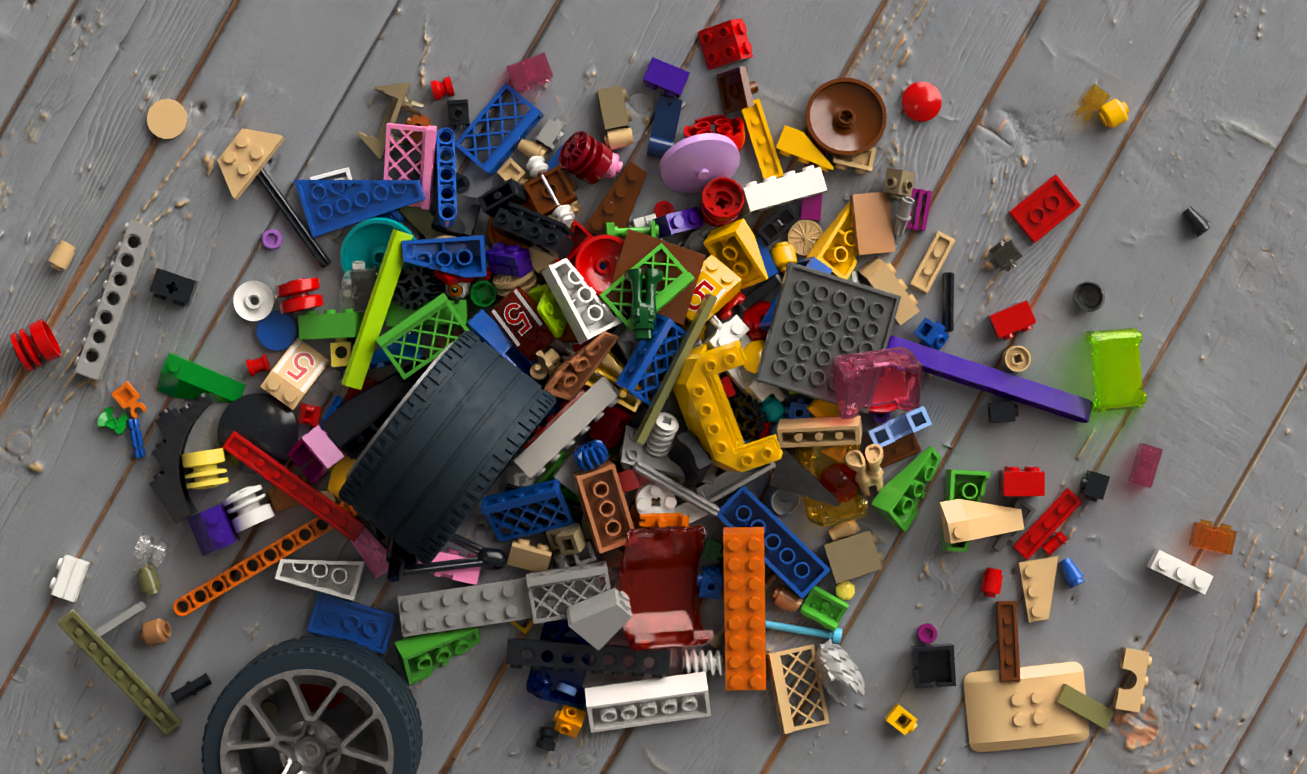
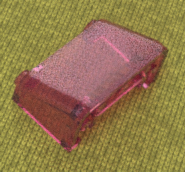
[833,347,922,419]

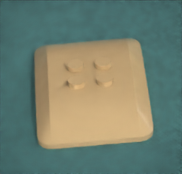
[963,662,1090,752]

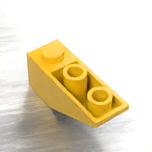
[776,125,834,172]

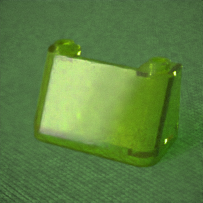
[1086,327,1147,412]

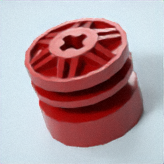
[699,177,744,228]
[10,319,62,372]

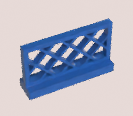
[455,83,544,177]
[615,313,686,406]
[480,479,575,542]

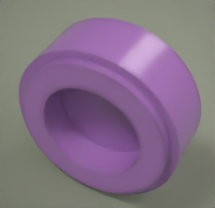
[262,229,283,250]

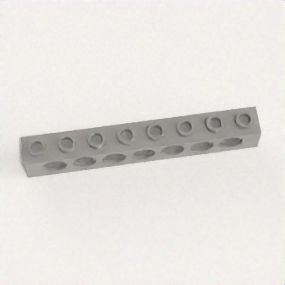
[74,220,156,380]

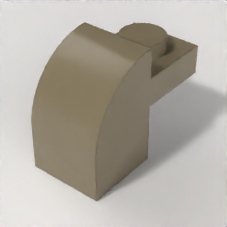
[545,522,587,555]

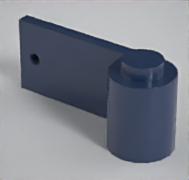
[647,95,683,158]

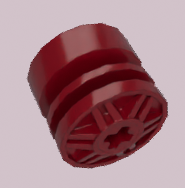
[559,131,613,185]

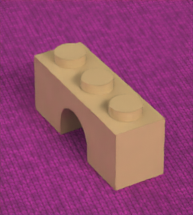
[1112,647,1152,713]

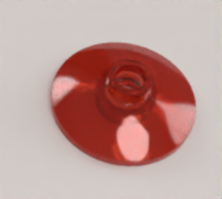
[820,463,859,503]

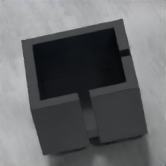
[911,643,956,688]

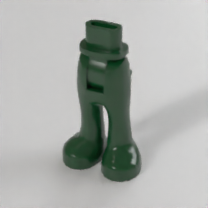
[624,268,663,341]

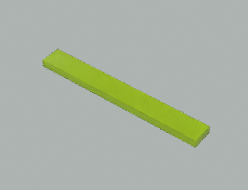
[341,229,413,390]

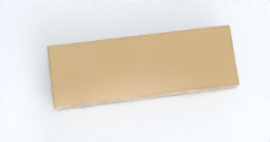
[909,231,956,294]

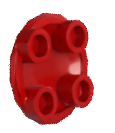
[902,81,942,122]
[715,290,746,321]

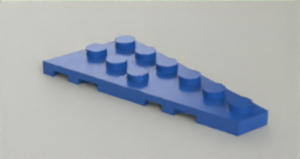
[294,180,426,238]

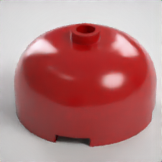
[683,115,745,152]

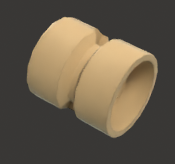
[1001,346,1031,372]

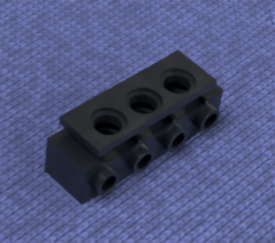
[490,201,574,260]

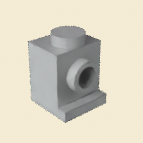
[536,118,565,151]

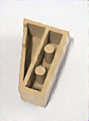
[857,256,919,326]

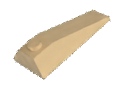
[939,499,1024,544]

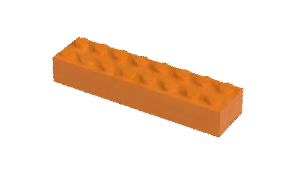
[723,527,766,691]

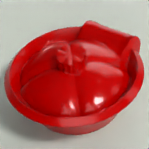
[743,301,772,342]

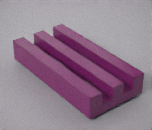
[906,188,932,231]

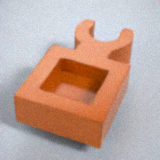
[111,380,146,418]

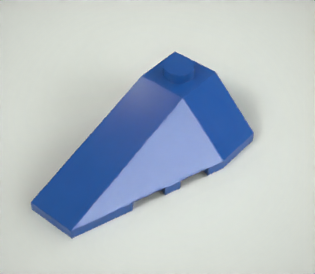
[343,331,424,375]

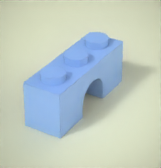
[867,405,932,447]

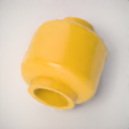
[1098,99,1130,129]
[769,242,797,273]

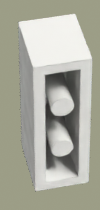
[1146,549,1214,594]

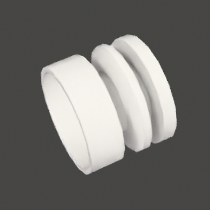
[222,484,275,533]

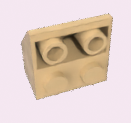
[507,538,553,572]

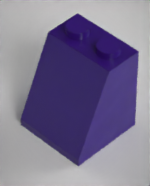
[187,504,240,555]

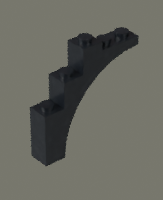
[150,392,217,524]

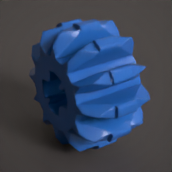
[573,440,609,471]

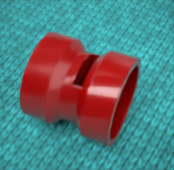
[430,76,455,101]

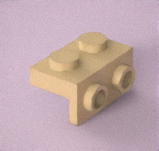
[831,148,877,175]

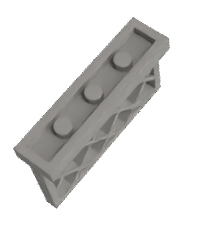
[526,561,611,624]

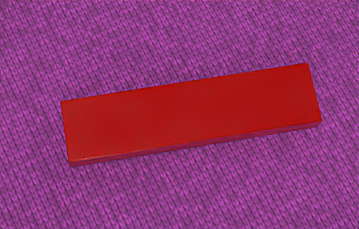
[1012,488,1082,560]

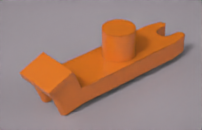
[638,513,689,529]

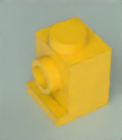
[885,703,918,735]

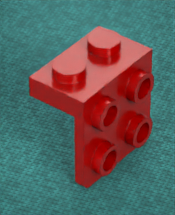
[698,19,753,70]

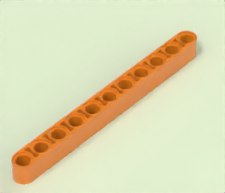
[173,502,358,616]

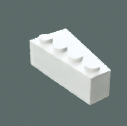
[742,165,827,216]
[541,258,622,345]
[275,559,365,602]

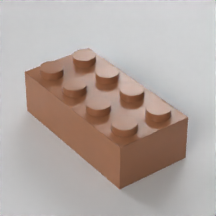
[571,460,638,554]

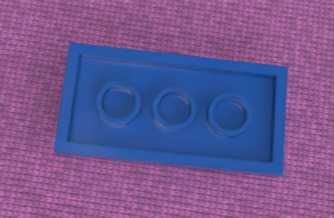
[307,592,396,654]

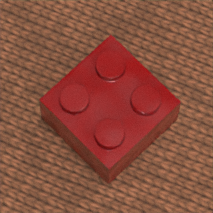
[999,466,1045,496]

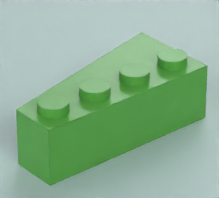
[386,300,469,330]
[941,469,991,552]

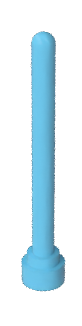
[765,620,842,645]

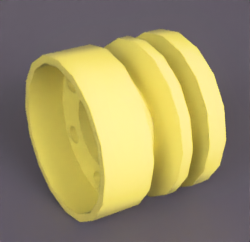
[181,448,229,490]

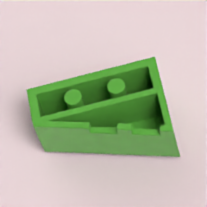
[298,309,365,340]

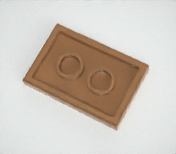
[850,192,895,256]

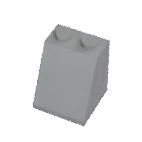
[566,588,632,651]

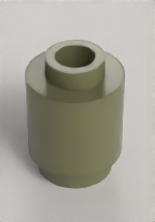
[136,565,161,596]

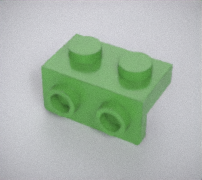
[800,585,849,631]

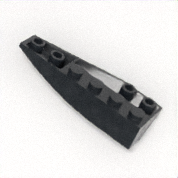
[320,357,431,460]

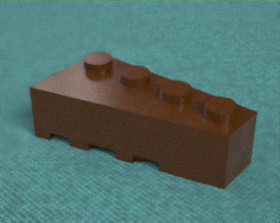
[584,161,647,239]

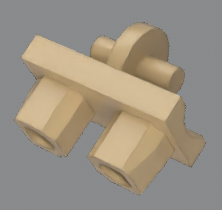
[530,348,561,381]

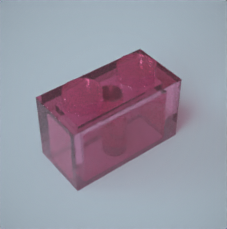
[507,52,553,93]
[1128,443,1163,488]

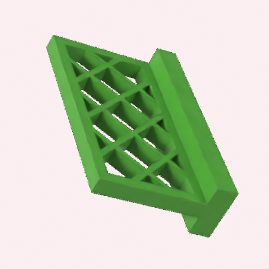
[600,243,695,335]
[376,293,470,380]

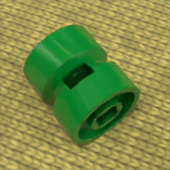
[470,281,498,307]

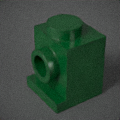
[700,537,723,563]

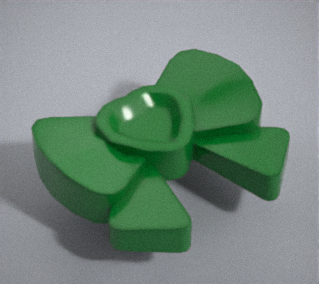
[97,407,129,436]

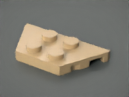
[217,128,285,200]

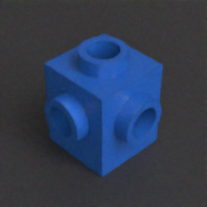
[913,317,950,350]
[784,398,813,419]
[696,566,724,600]

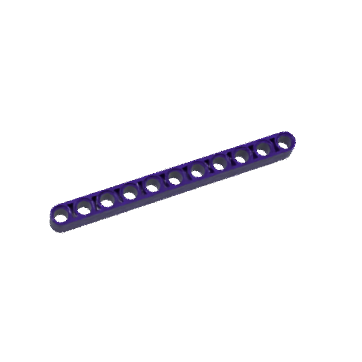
[884,335,1093,423]

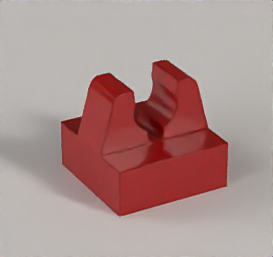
[298,403,322,427]

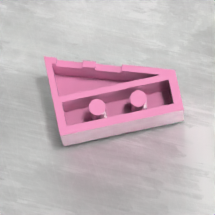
[418,548,481,585]

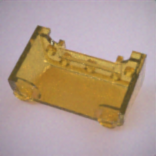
[796,444,868,527]

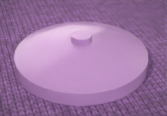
[659,133,740,193]

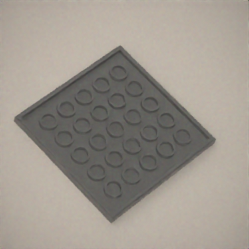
[754,262,901,414]

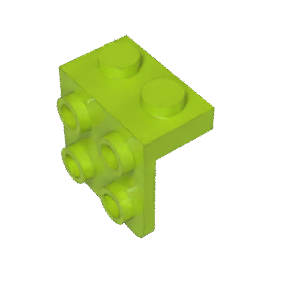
[528,284,568,338]

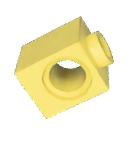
[330,338,353,367]

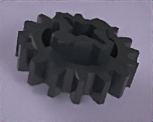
[392,265,434,310]
[729,394,767,438]

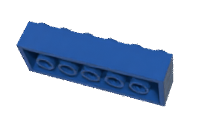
[717,485,831,599]

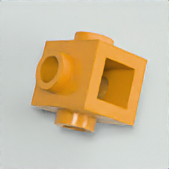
[553,703,587,739]

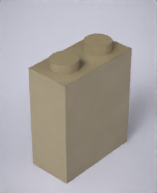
[823,529,884,584]

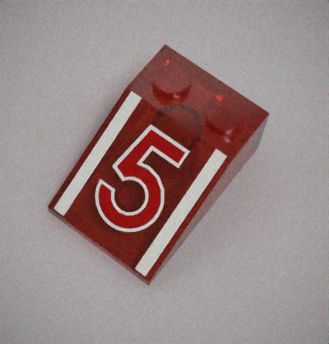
[490,285,556,361]

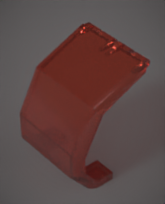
[619,525,714,651]

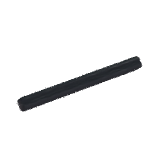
[256,168,331,268]

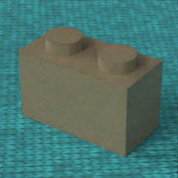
[597,85,632,131]

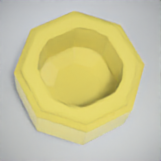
[835,580,855,600]

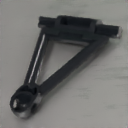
[386,533,507,582]

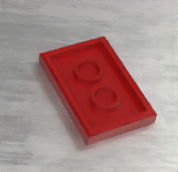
[1008,174,1081,244]

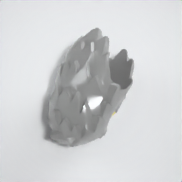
[814,639,865,706]

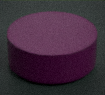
[916,623,937,644]

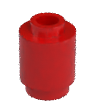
[980,567,1003,598]

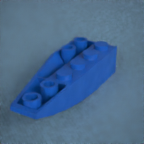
[467,309,566,418]

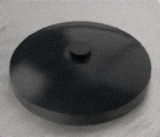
[217,393,299,474]

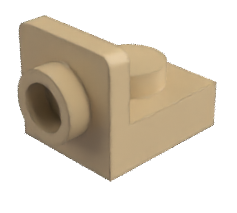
[497,158,532,190]

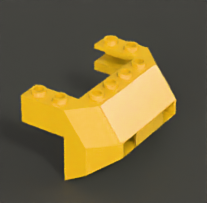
[672,340,783,472]

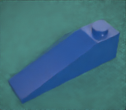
[402,235,487,278]

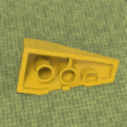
[806,201,857,280]

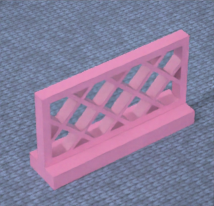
[384,123,437,210]

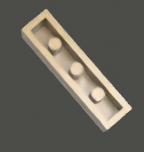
[777,416,862,448]

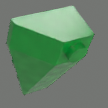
[156,353,246,403]

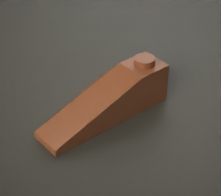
[544,331,619,401]

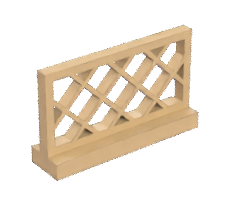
[766,644,829,734]

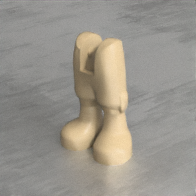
[845,444,884,497]

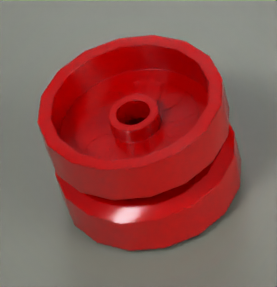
[275,277,325,314]

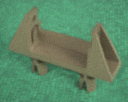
[357,83,425,161]

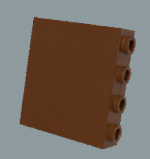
[606,229,706,326]

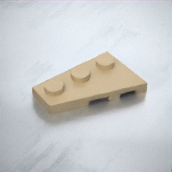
[1018,555,1058,622]

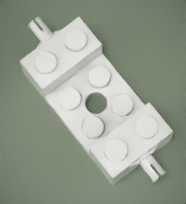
[703,314,787,403]

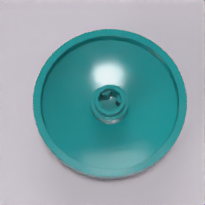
[340,217,421,296]

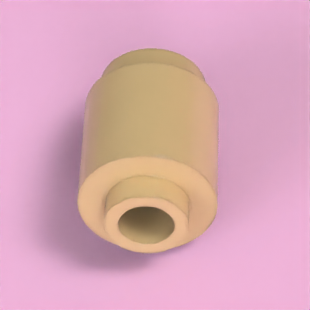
[604,127,634,150]
[48,240,76,272]

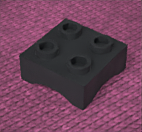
[431,192,481,237]
[668,430,712,488]

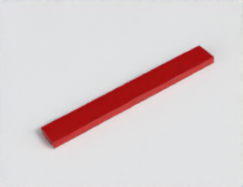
[222,431,366,542]

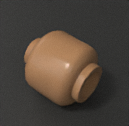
[140,618,172,647]

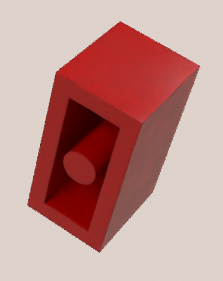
[988,300,1037,341]

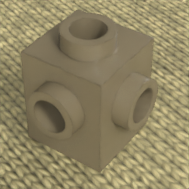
[883,168,915,200]

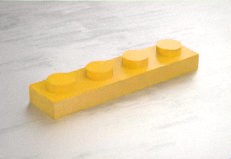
[741,99,783,179]

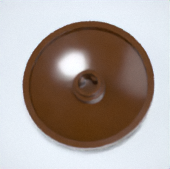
[805,78,887,157]

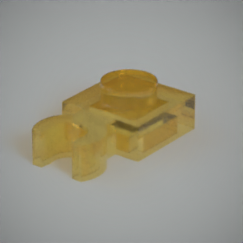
[1075,84,1110,122]

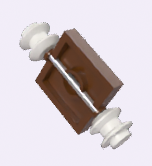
[524,156,578,226]

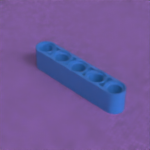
[435,127,457,228]

